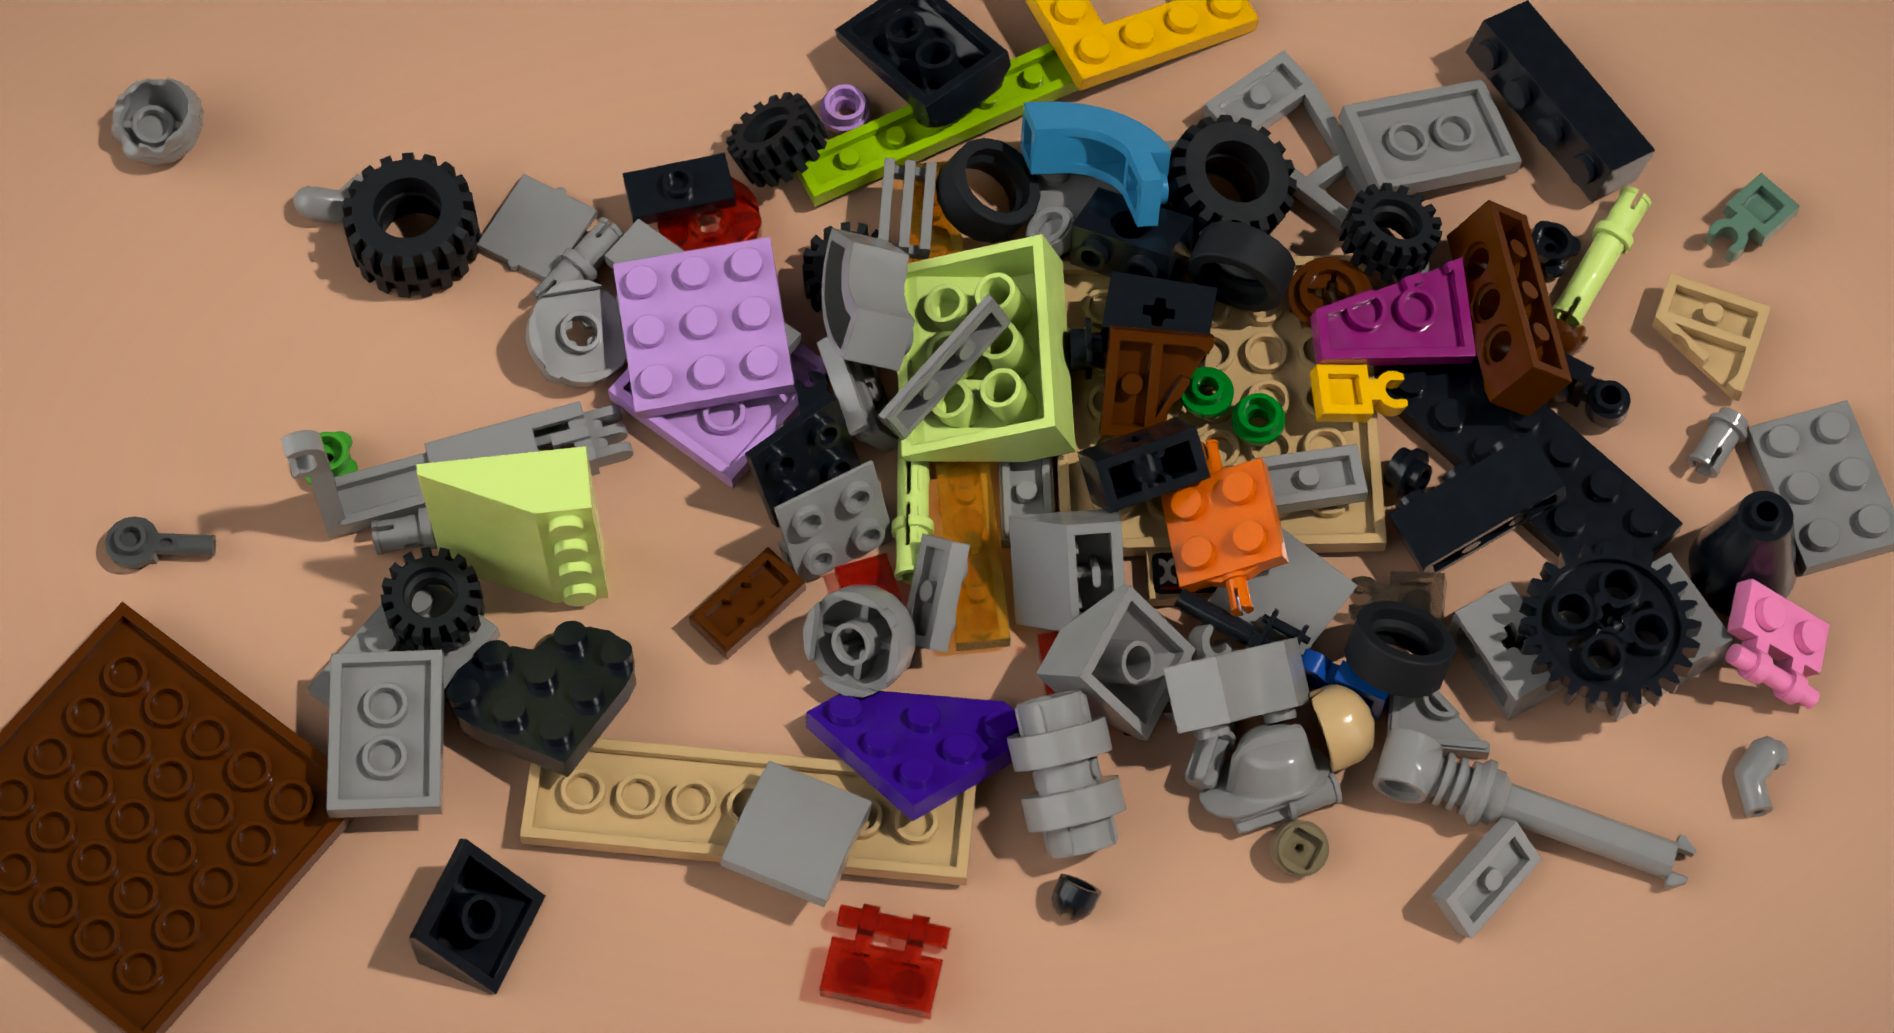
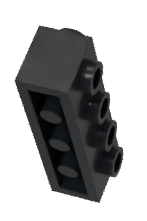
[1466,0,1655,202]

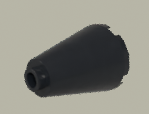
[1688,491,1797,616]

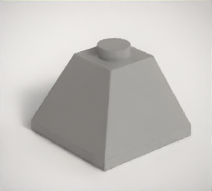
[1036,585,1196,740]

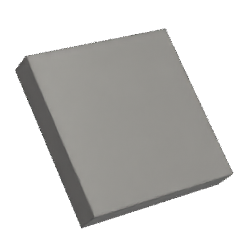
[1208,527,1358,655]

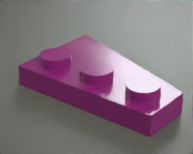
[1310,257,1476,366]

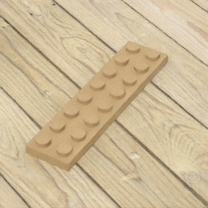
[520,738,977,886]

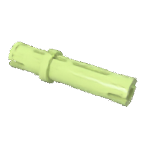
[1552,186,1652,327]
[891,436,934,585]

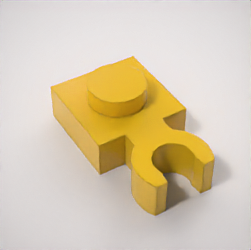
[1310,364,1408,422]

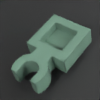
[1705,173,1800,263]

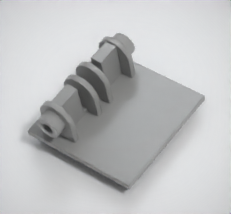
[774,460,895,583]

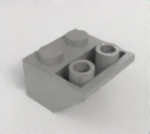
[1009,509,1125,631]

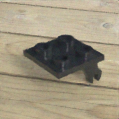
[745,371,861,528]

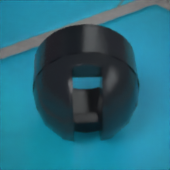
[1052,874,1102,921]

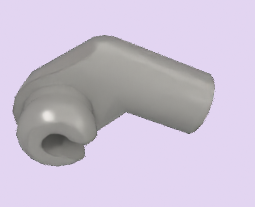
[294,174,363,224]
[1734,736,1788,818]

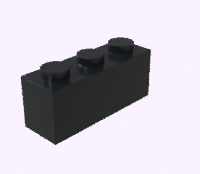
[1389,432,1567,580]

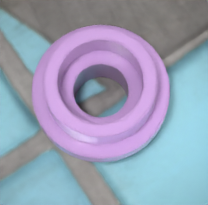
[820,84,871,134]

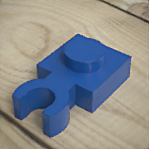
[1302,648,1390,721]

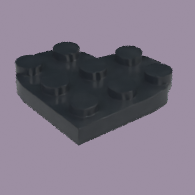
[447,621,636,777]

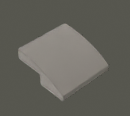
[720,761,872,907]

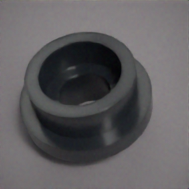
[1384,447,1432,499]

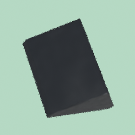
[409,839,546,995]

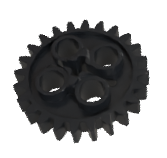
[1518,540,1702,716]

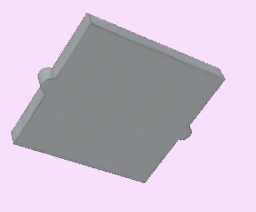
[477,174,598,281]

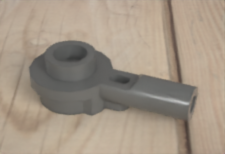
[105,516,216,569]

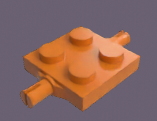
[1160,439,1289,616]

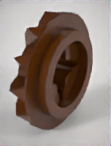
[1288,257,1372,329]

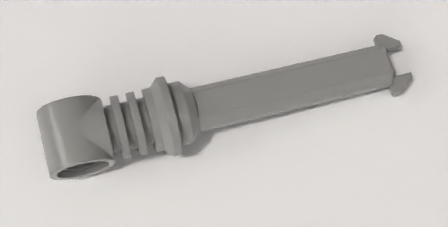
[1373,728,1696,889]

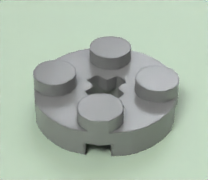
[526,279,627,388]

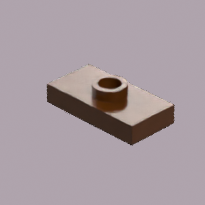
[689,547,806,660]

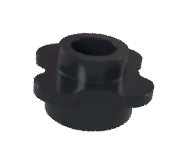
[1532,221,1581,278]
[1068,317,1103,380]

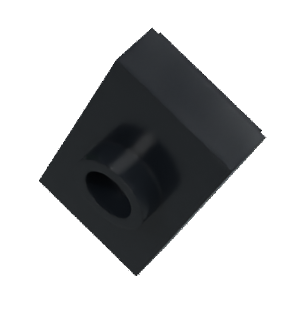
[622,153,736,224]

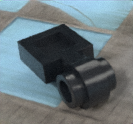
[1551,352,1631,428]

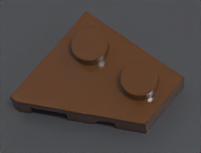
[1099,325,1215,436]

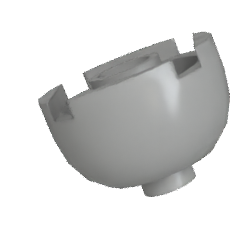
[803,584,916,698]

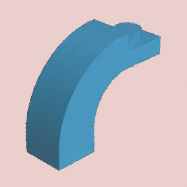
[1020,102,1171,227]

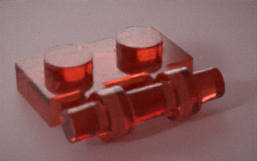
[819,903,951,1020]

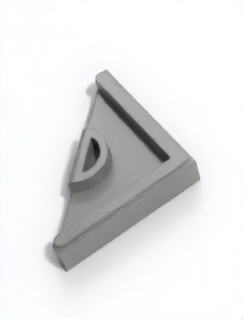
[1386,691,1490,759]

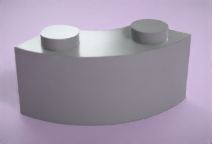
[822,228,915,371]
[1163,637,1312,740]

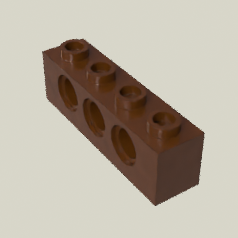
[1447,200,1572,417]

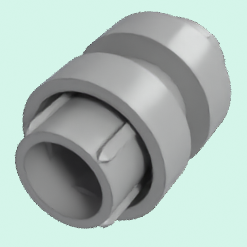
[1007,689,1126,858]

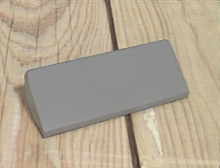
[877,294,1011,441]

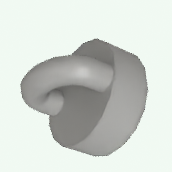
[1025,205,1076,260]

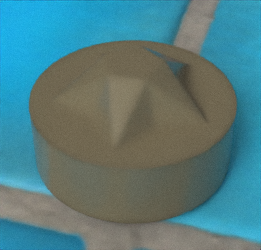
[1270,820,1329,877]

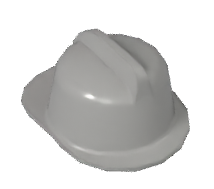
[1199,723,1330,818]

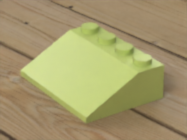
[897,234,1076,462]
[416,446,608,606]

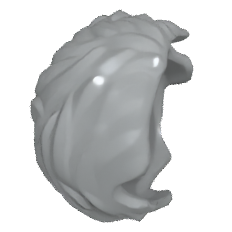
[111,77,204,165]

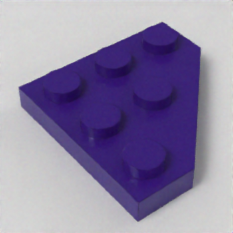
[806,691,1020,822]

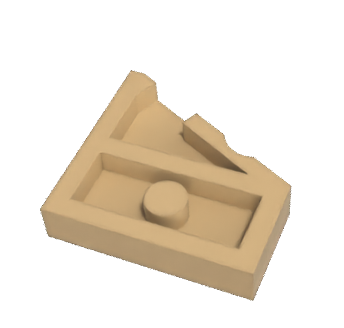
[1652,273,1771,401]

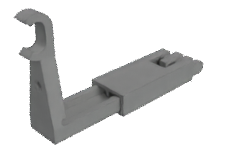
[281,401,634,539]

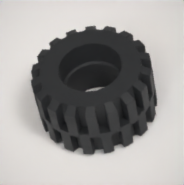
[1160,115,1297,249]
[342,152,480,298]

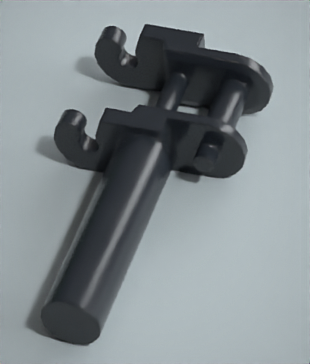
[1173,588,1311,657]

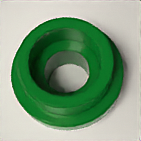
[1180,367,1234,419]
[1231,393,1285,446]

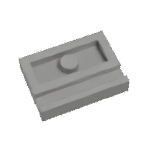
[816,336,898,453]

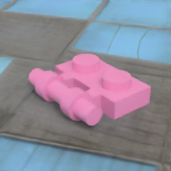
[1725,579,1830,709]

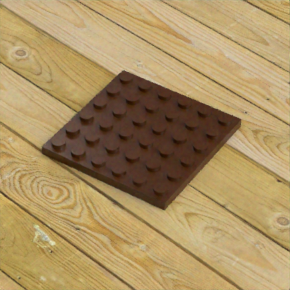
[0,601,356,1033]

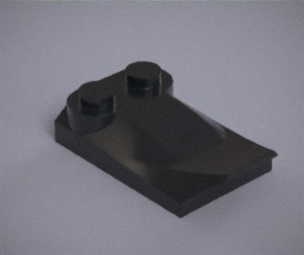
[835,0,1011,128]

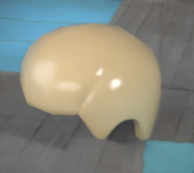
[1309,685,1375,772]

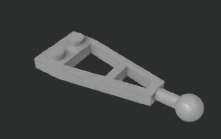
[1203,50,1429,283]

